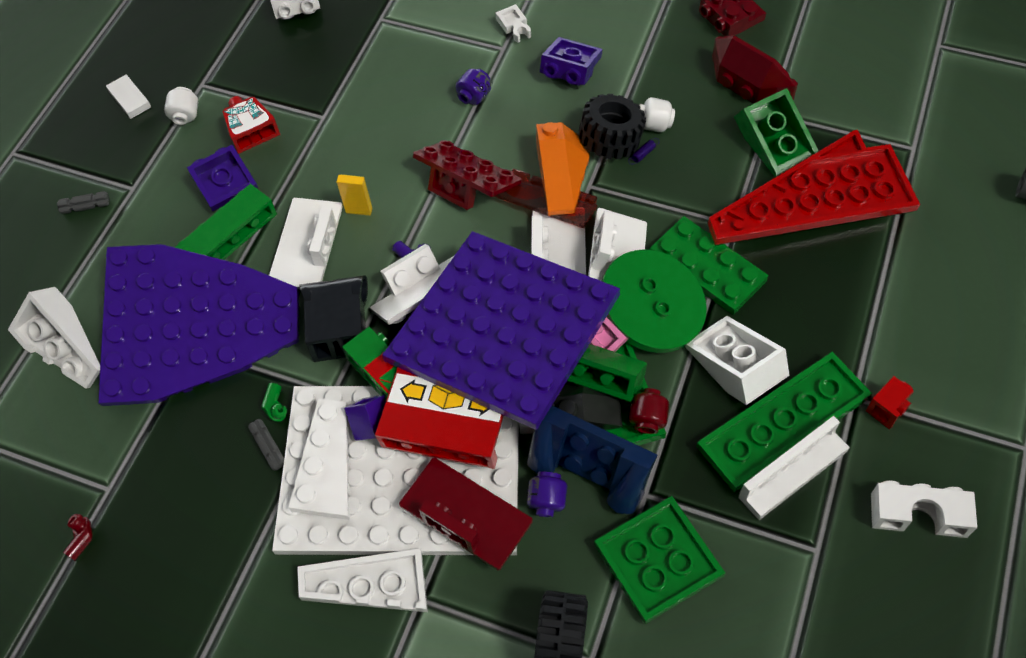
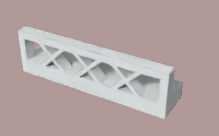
[738,416,850,520]

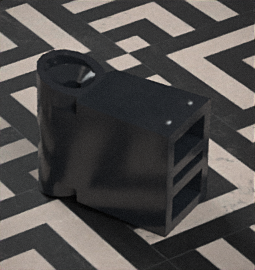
[299,275,368,362]

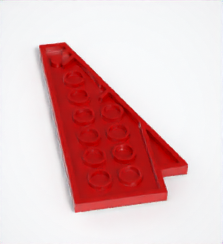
[707,130,920,245]

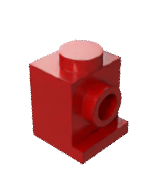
[866,376,914,430]

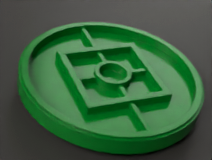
[601,250,707,353]

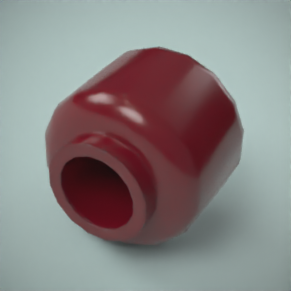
[628,388,669,434]

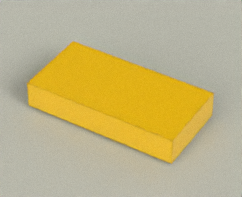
[336,175,373,216]

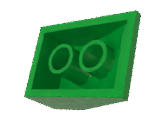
[734,88,819,177]

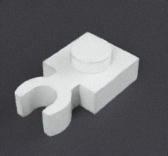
[495,4,531,43]

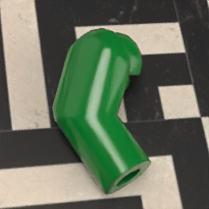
[261,383,287,422]

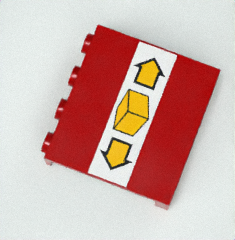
[375,368,504,469]

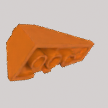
[536,122,589,216]

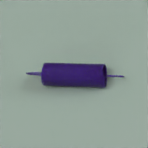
[628,138,659,164]

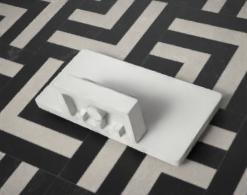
[269,198,343,290]
[588,208,647,281]
[532,209,586,275]
[370,244,454,325]

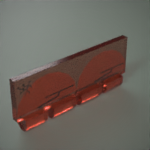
[494,169,597,228]

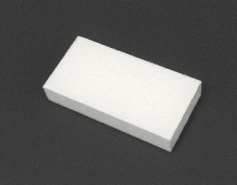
[106,74,151,119]

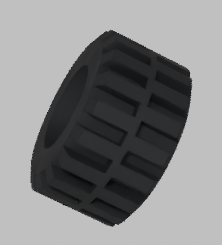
[578,94,646,159]
[534,590,588,658]

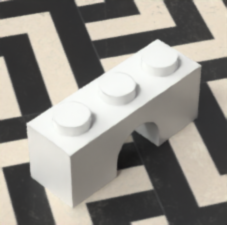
[871,481,977,538]

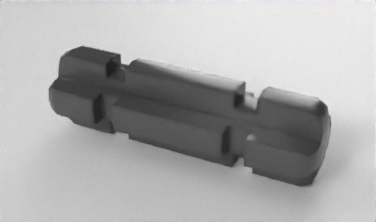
[57,191,110,214]
[248,419,284,471]

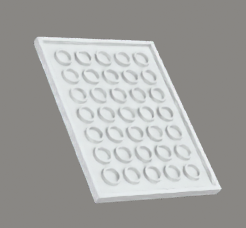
[272,386,519,555]

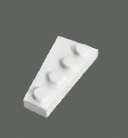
[288,399,350,520]
[298,548,428,612]

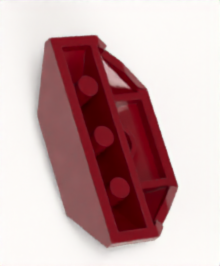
[712,36,798,104]

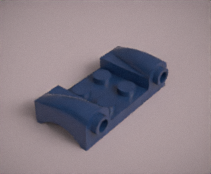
[527,406,658,514]

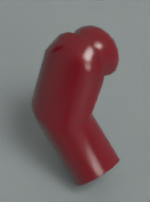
[63,514,93,561]

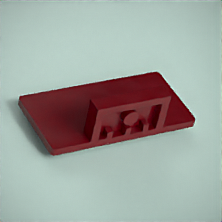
[413,140,522,210]
[399,458,533,570]

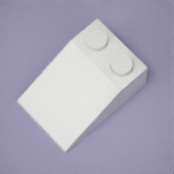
[685,316,790,405]

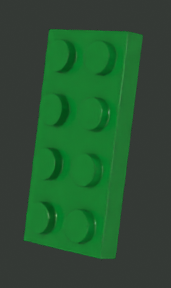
[650,216,769,315]

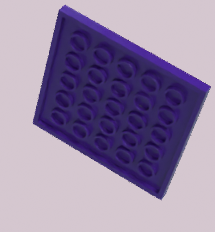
[382,231,620,430]

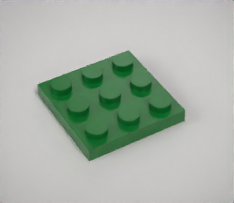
[594,496,725,624]

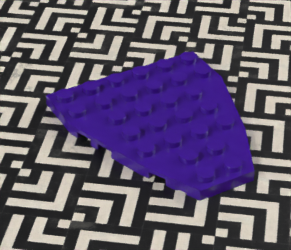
[98,244,299,406]

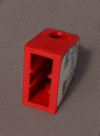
[223,96,280,154]

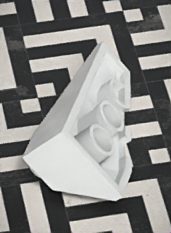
[8,287,100,389]

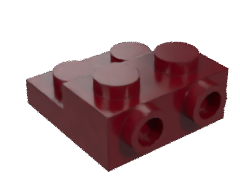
[699,0,766,36]

